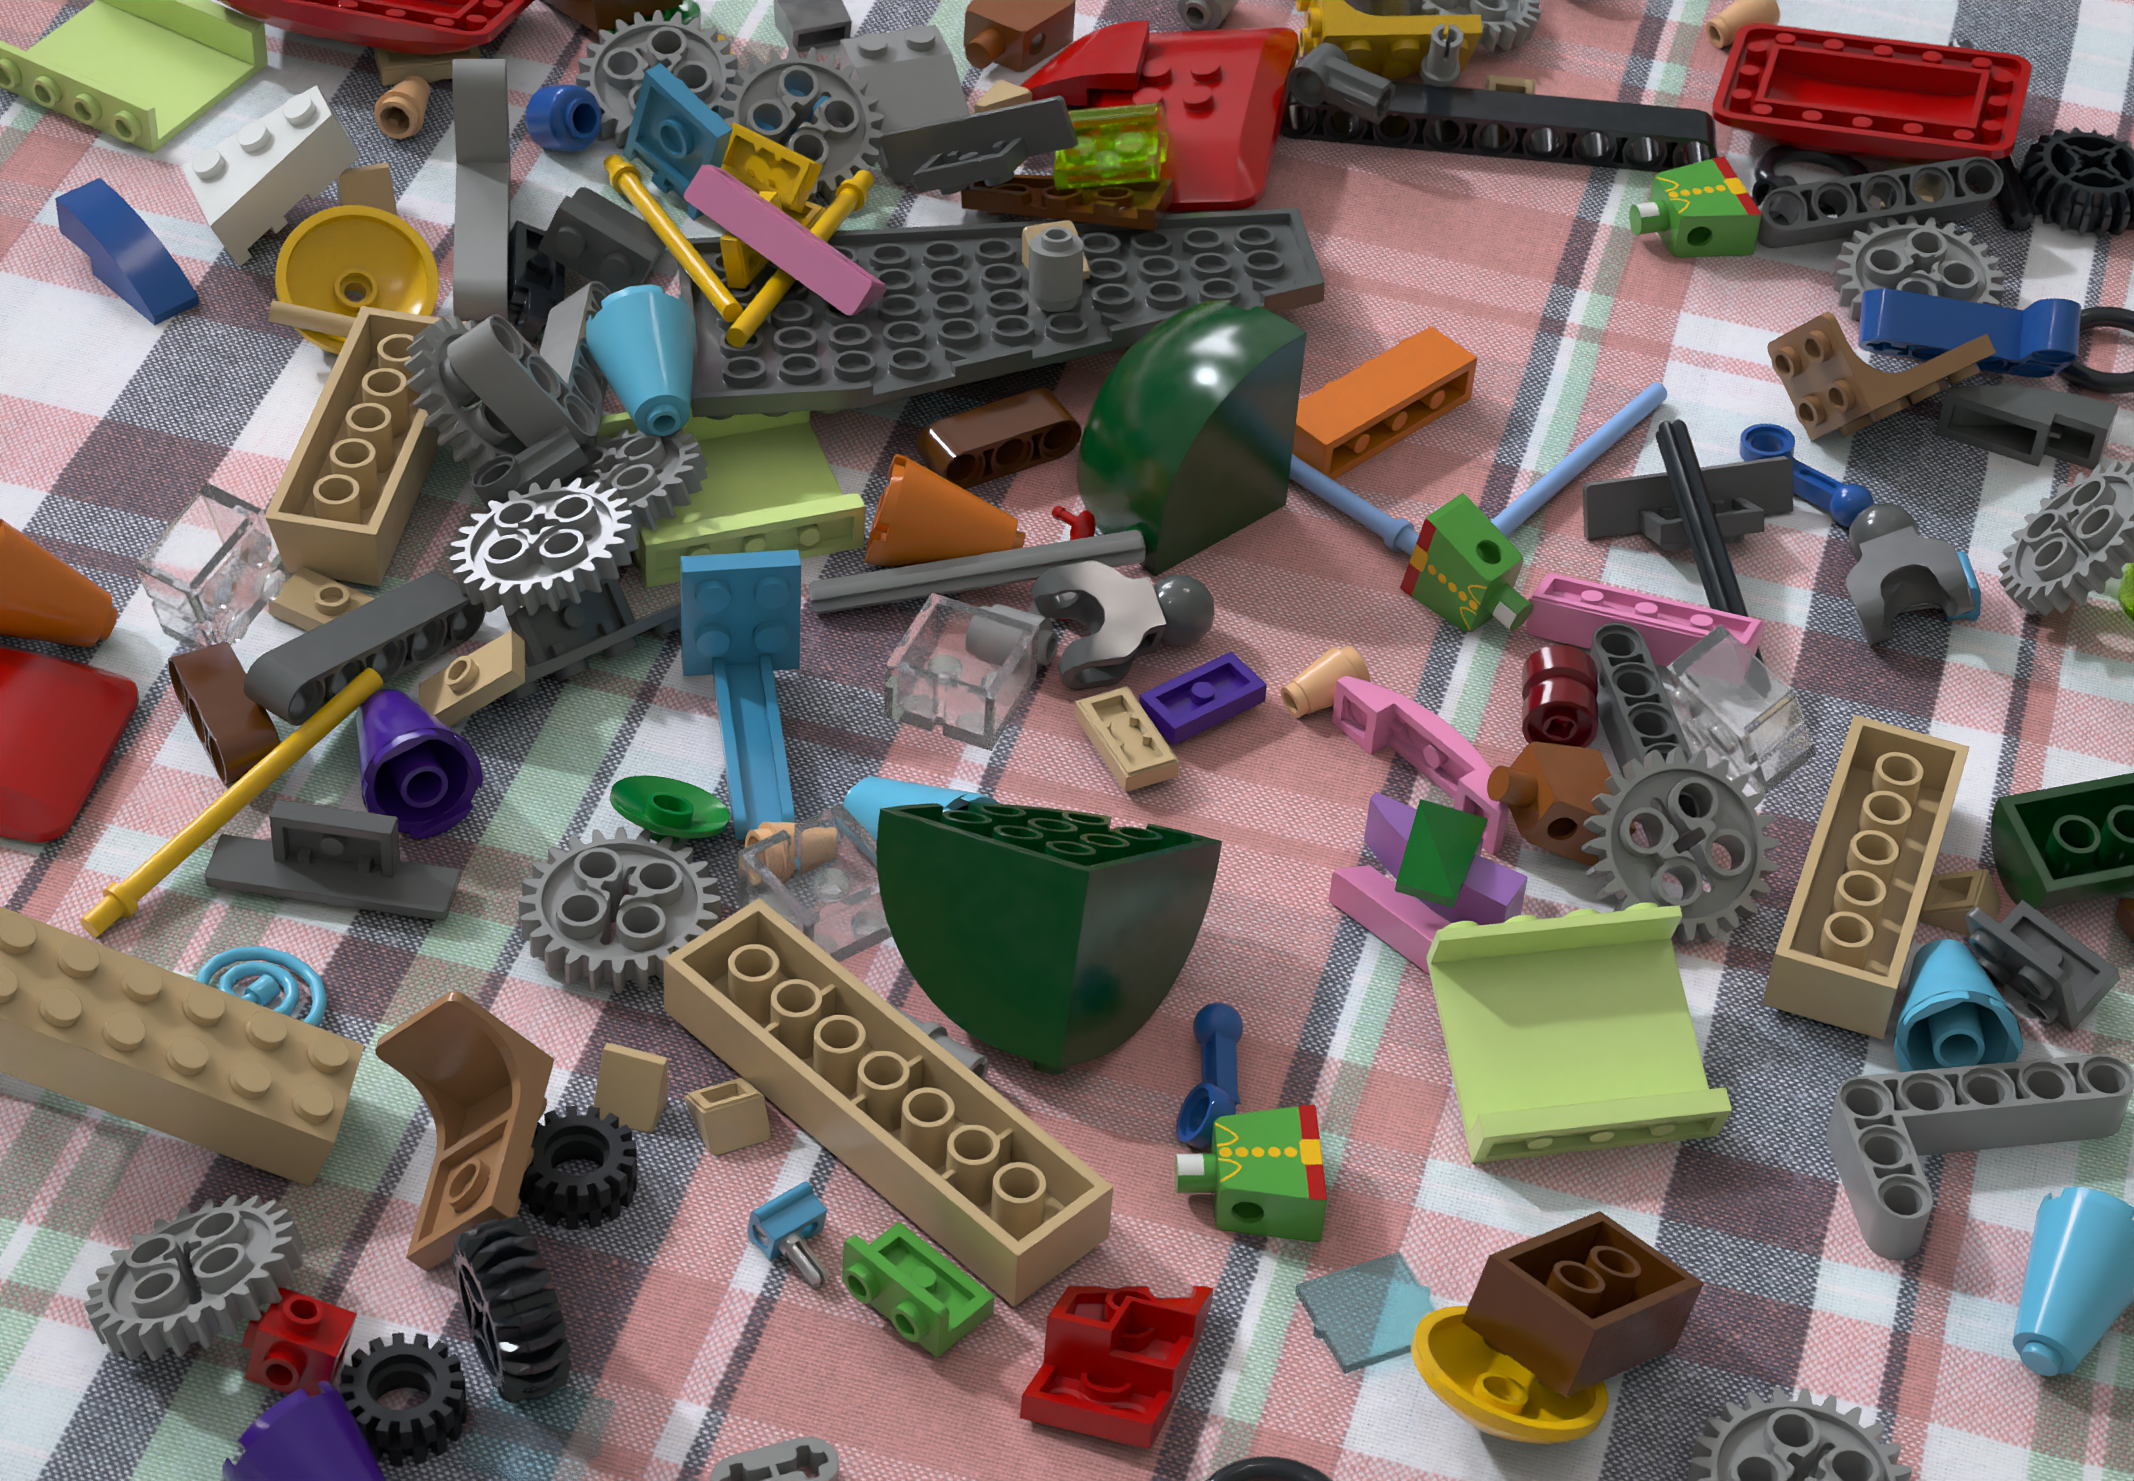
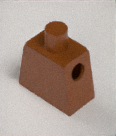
[963,0,1076,72]
[1487,741,1637,867]

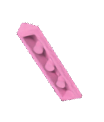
[683,164,887,316]
[1526,573,1765,683]
[1328,865,1450,975]

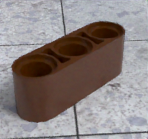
[916,388,1082,489]
[168,641,281,785]

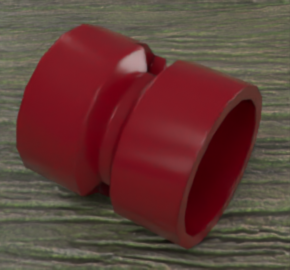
[1522,645,1598,748]

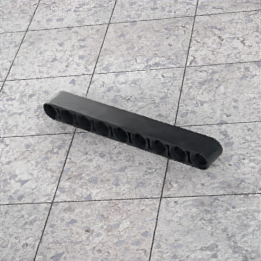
[1279,81,1717,172]

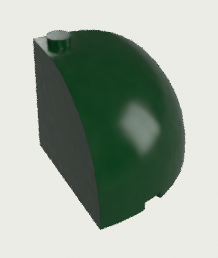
[1077,300,1307,577]
[876,803,1222,1074]

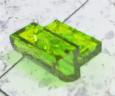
[1053,102,1169,189]

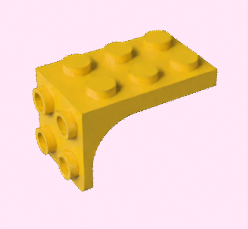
[1295,0,1482,79]

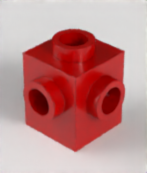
[241,1287,357,1398]

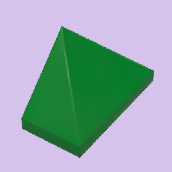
[1395,799,1488,908]

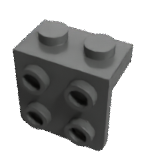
[537,187,666,293]
[1965,900,2120,1032]

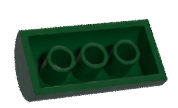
[1991,773,2134,910]

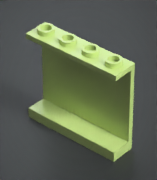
[0,0,268,153]
[594,406,865,588]
[1426,902,1732,1164]

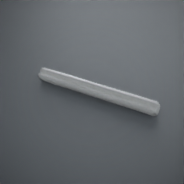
[808,530,1146,614]

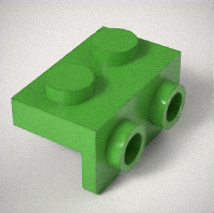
[842,1222,995,1358]

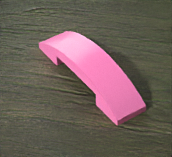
[1331,676,1509,855]

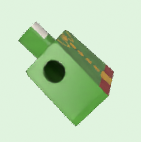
[1629,156,1762,258]
[1400,493,1533,632]
[1174,1105,1327,1242]

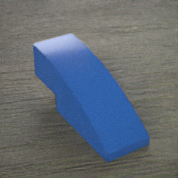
[55,178,199,326]

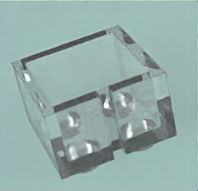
[134,482,289,650]
[883,593,1040,751]
[1666,624,1816,796]
[737,803,892,962]

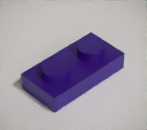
[1139,651,1267,746]

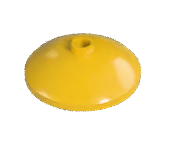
[275,205,439,355]
[1411,1306,1609,1444]

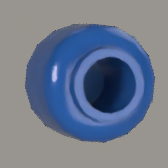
[525,85,602,152]

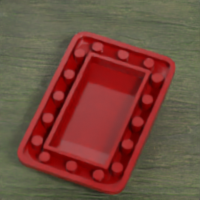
[218,0,534,54]
[1712,23,2032,165]
[1066,27,1300,212]
[0,644,139,843]

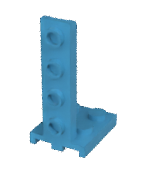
[623,63,828,221]
[680,550,801,840]

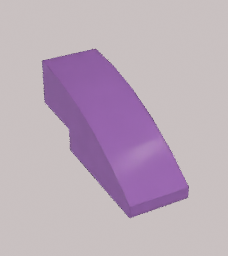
[1364,792,1528,925]

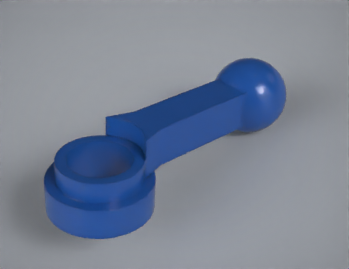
[1739,424,1874,528]
[1176,1002,1243,1149]

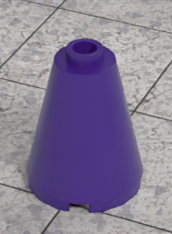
[356,689,484,839]
[222,1381,387,1481]

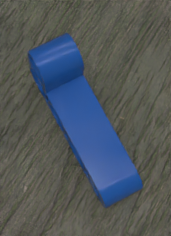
[1858,288,2081,378]

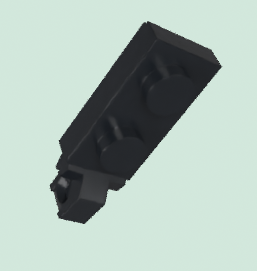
[507,220,565,344]

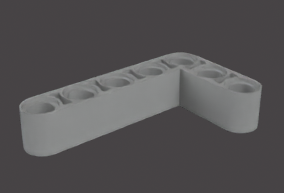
[452,59,511,321]
[447,281,612,448]
[1826,1054,2134,1260]

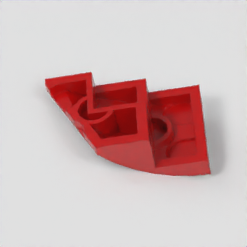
[1019,20,1150,106]
[1020,1286,1213,1449]

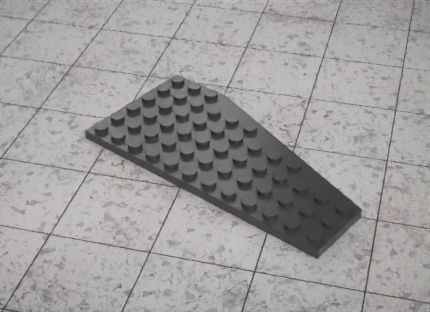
[677,208,1325,420]

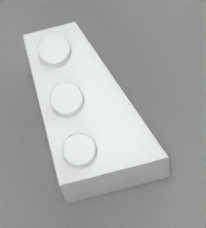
[181,85,360,267]

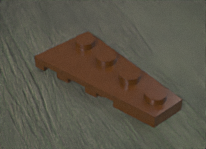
[961,174,1174,230]

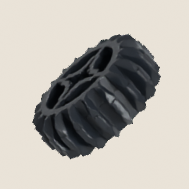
[2019,127,2134,238]
[452,1217,571,1404]

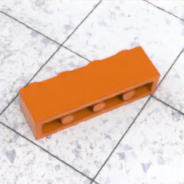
[1292,326,1478,480]

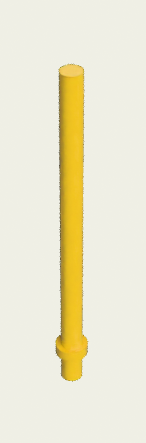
[603,154,743,323]
[726,170,874,347]
[80,667,384,938]

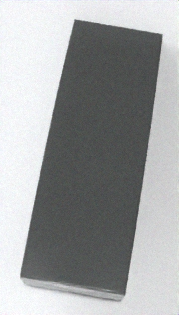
[1935,385,2119,470]

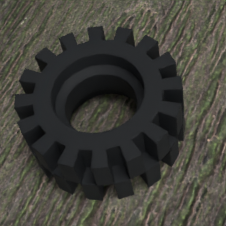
[520,1105,637,1230]
[339,1332,467,1466]

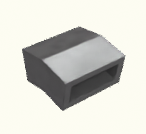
[774,0,852,52]

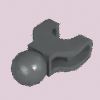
[1845,503,1975,646]
[1031,561,1215,689]

